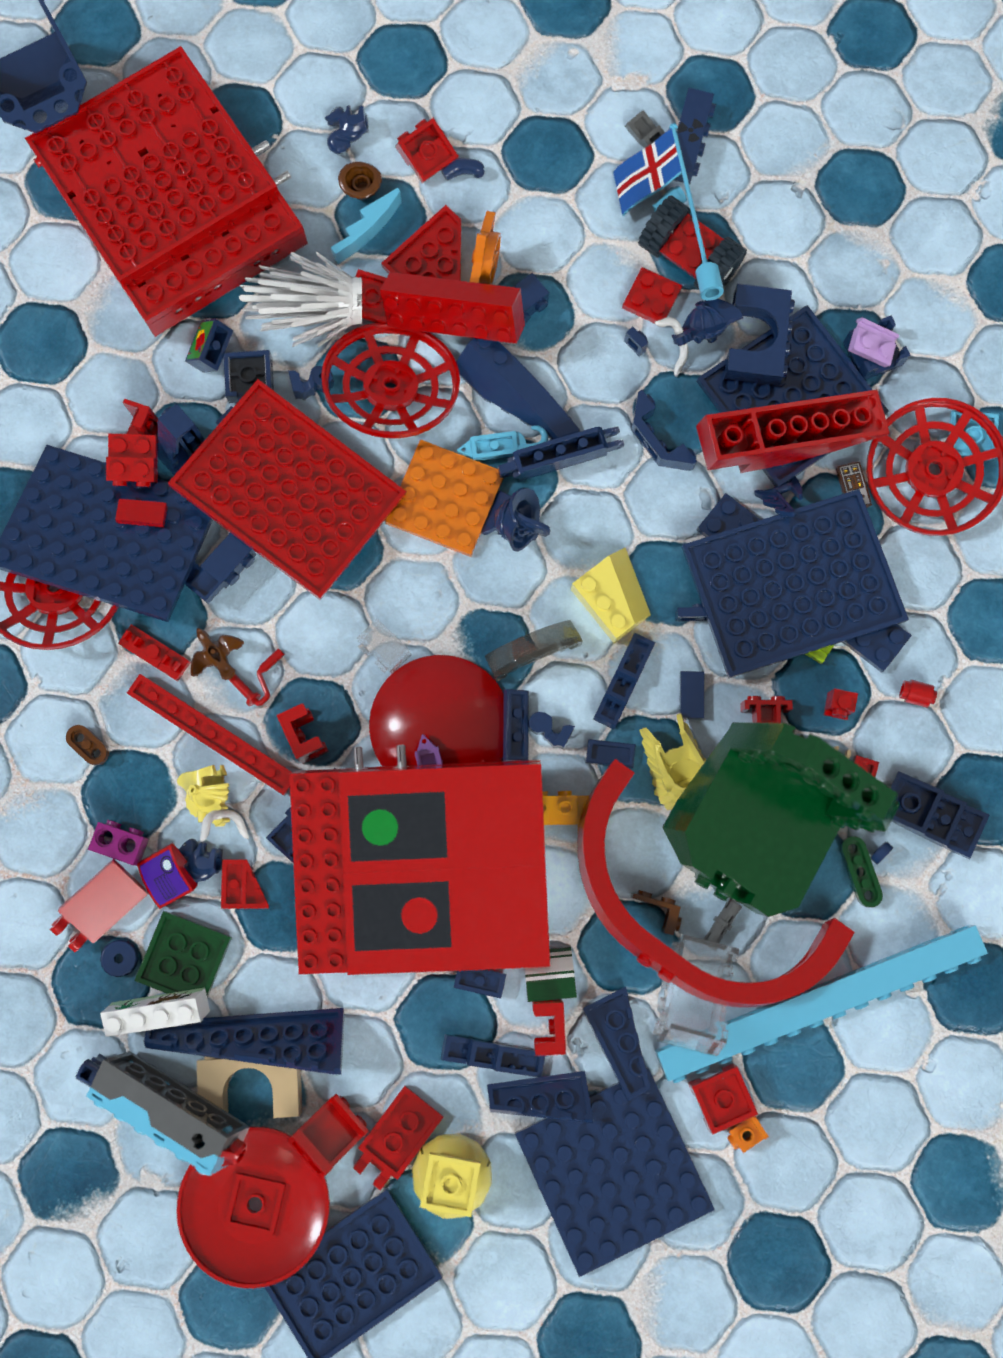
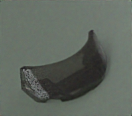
[485,620,583,682]

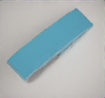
[331,188,402,264]

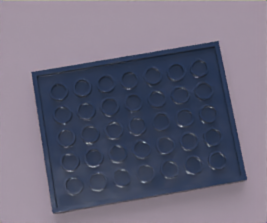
[0,445,213,622]
[682,489,909,679]

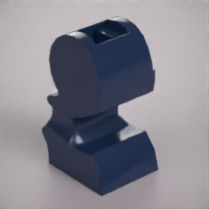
[288,366,334,400]
[529,712,575,749]
[76,1053,107,1087]

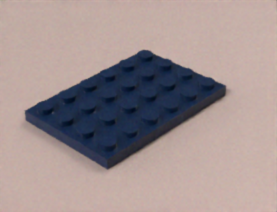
[264,1187,443,1358]

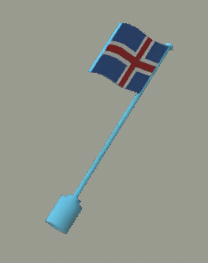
[613,123,724,301]

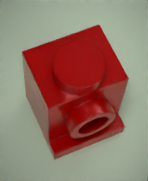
[824,688,858,720]

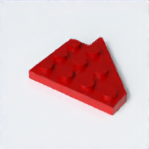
[381,205,462,281]

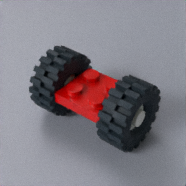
[638,195,747,289]

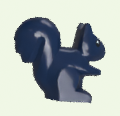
[325,105,369,154]
[178,839,223,888]

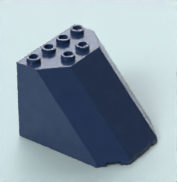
[0,0,87,133]

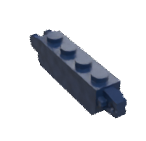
[498,426,624,481]

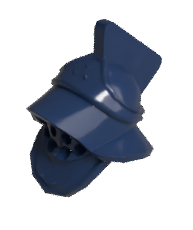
[481,488,551,552]

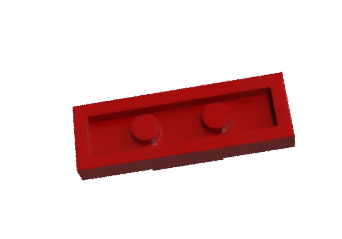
[118,624,191,682]

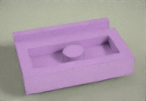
[848,317,899,367]

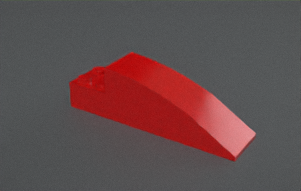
[696,390,890,473]

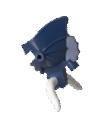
[655,299,743,377]

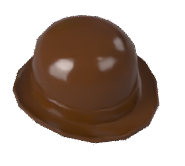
[338,162,382,200]

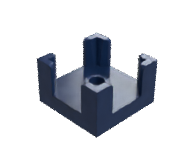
[843,315,910,380]

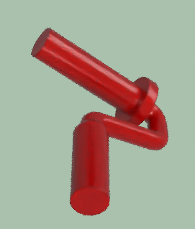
[228,648,284,706]

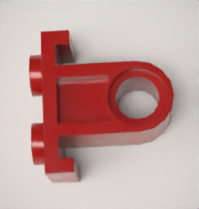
[740,696,793,723]

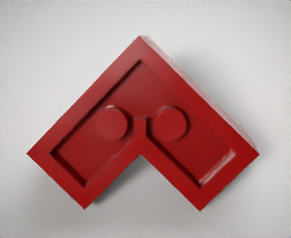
[123,399,158,435]

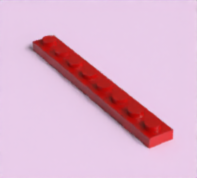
[127,674,292,796]

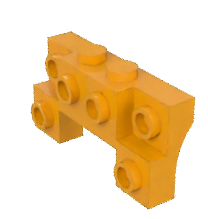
[542,791,589,833]

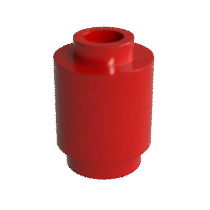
[899,679,937,708]

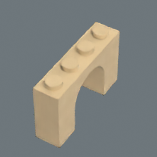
[197,1056,302,1118]

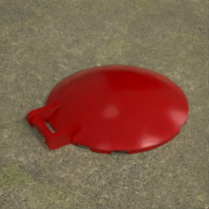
[369,655,504,766]

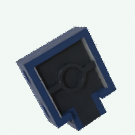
[224,350,274,403]

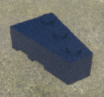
[158,403,205,475]

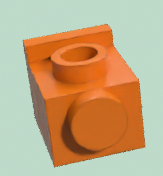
[726,1116,769,1153]

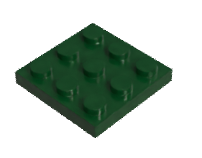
[134,911,232,999]

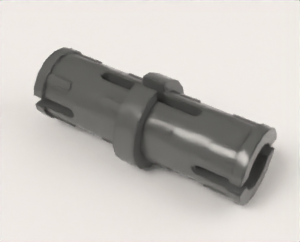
[703,899,742,948]

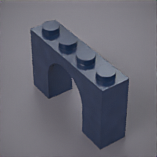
[724,283,795,386]

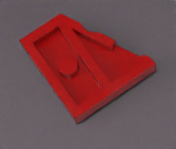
[221,859,269,909]

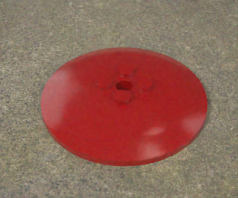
[176,1126,330,1288]

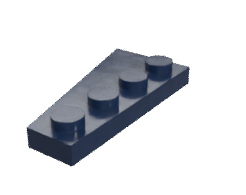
[582,987,651,1101]
[487,1071,593,1123]

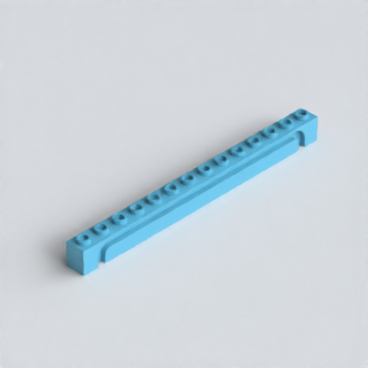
[655,925,988,1083]

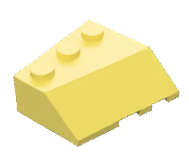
[571,548,651,643]

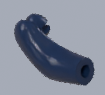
[441,158,485,181]

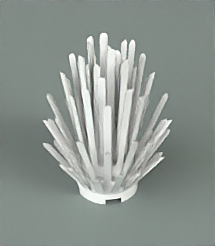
[239,251,362,348]

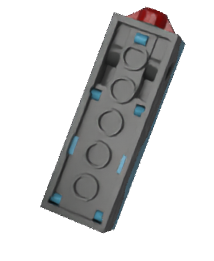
[86,1051,250,1176]

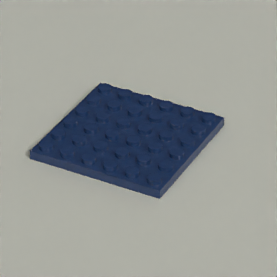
[696,305,889,487]
[515,1068,715,1277]

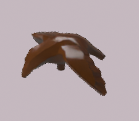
[190,628,244,680]

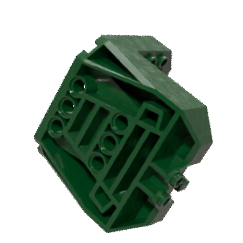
[662,722,900,917]

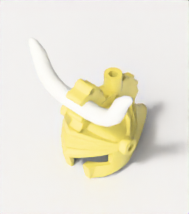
[177,765,249,842]

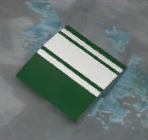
[524,947,577,1002]

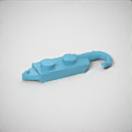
[457,425,548,461]

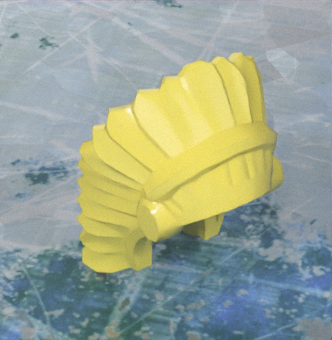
[639,713,706,810]

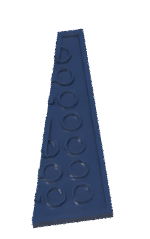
[144,1008,345,1075]

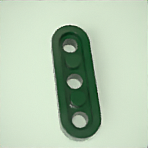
[840,836,883,907]

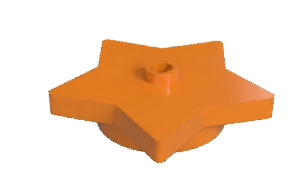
[470,211,501,285]

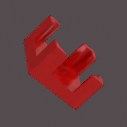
[276,703,329,764]
[532,999,566,1056]
[688,1063,758,1135]

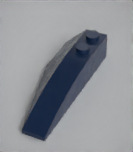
[456,338,580,440]

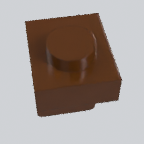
[630,890,682,936]

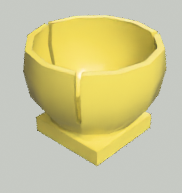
[412,1133,492,1219]

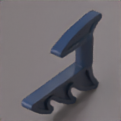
[754,476,803,517]

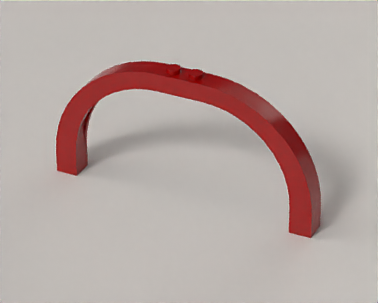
[577,759,855,1008]

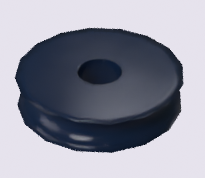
[100,940,139,977]

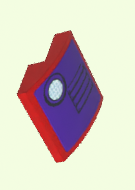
[137,842,198,909]

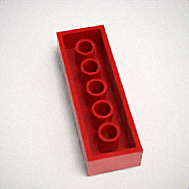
[380,272,525,344]

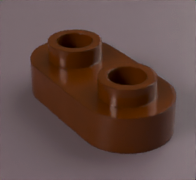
[66,725,109,766]

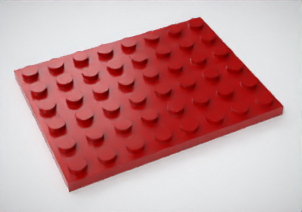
[168,379,407,600]

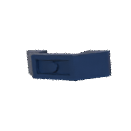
[631,390,697,471]

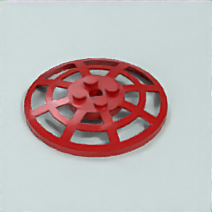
[321,322,460,439]
[866,398,1003,536]
[0,573,118,650]

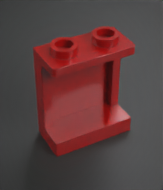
[287,1094,369,1179]

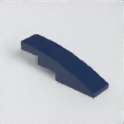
[593,633,656,729]
[440,1034,545,1077]

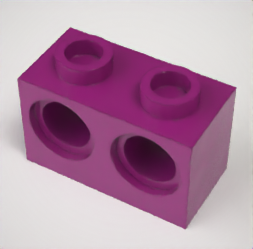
[87,820,149,866]

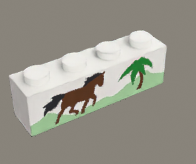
[100,988,210,1037]

